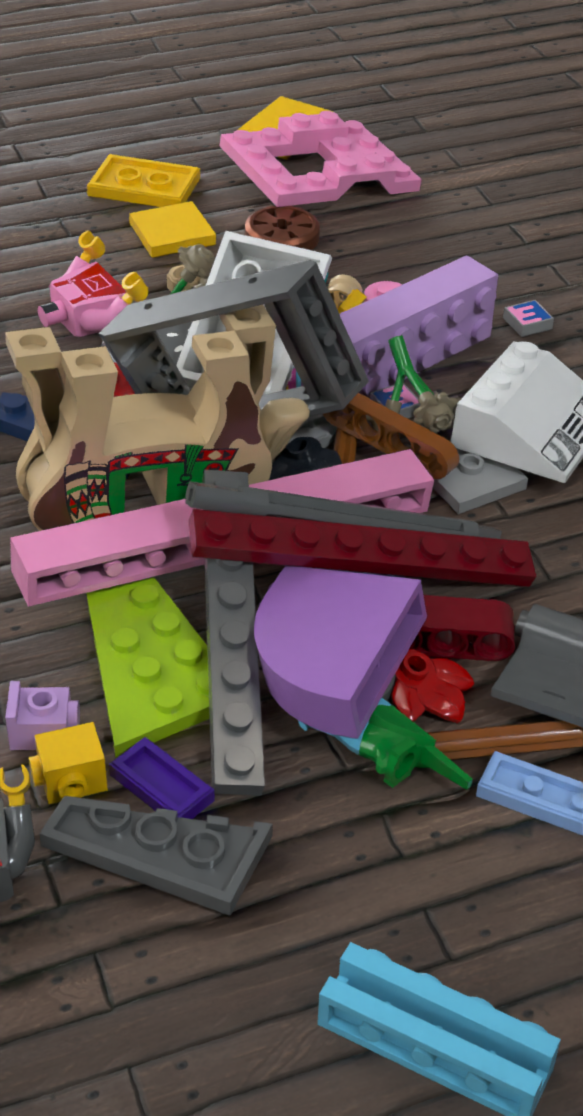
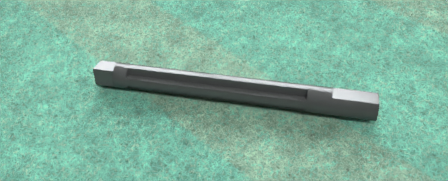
[185,481,502,539]

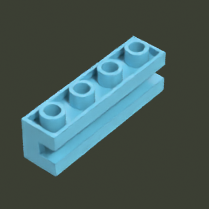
[317,942,561,1116]

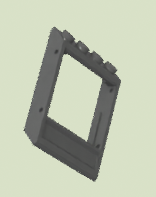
[98,260,369,417]

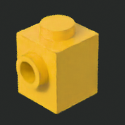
[28,722,108,804]

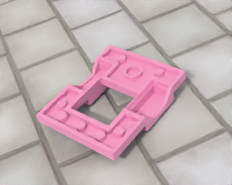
[219,111,422,207]

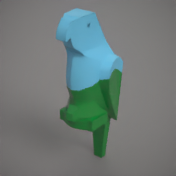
[298,698,473,790]

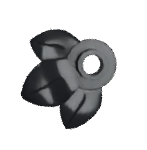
[269,437,342,480]

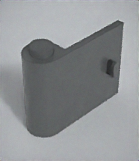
[490,604,583,727]

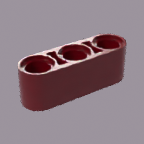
[409,595,515,661]

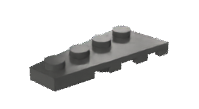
[39,796,273,916]

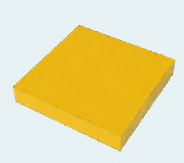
[129,201,216,258]

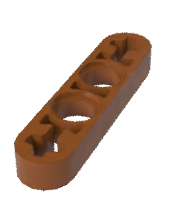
[323,393,459,479]

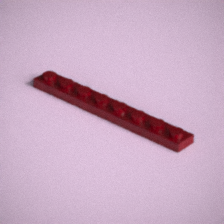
[189,509,537,587]

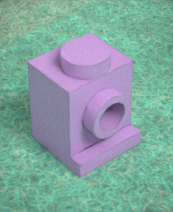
[5,681,80,750]

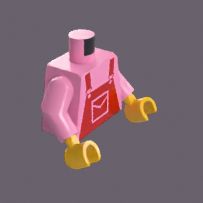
[38,231,149,337]

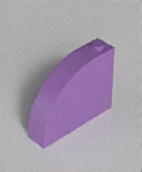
[254,565,427,739]

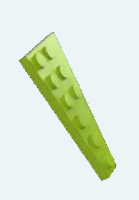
[86,577,210,758]

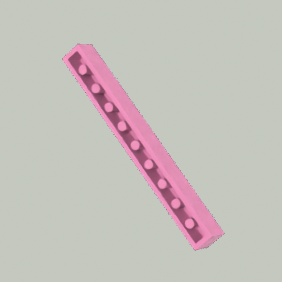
[10,449,434,607]

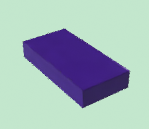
[109,737,215,819]

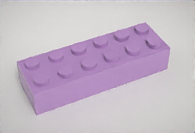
[301,255,498,397]

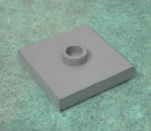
[433,448,528,514]

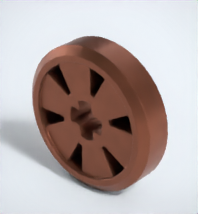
[245,206,320,250]

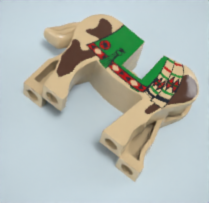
[5,305,310,531]

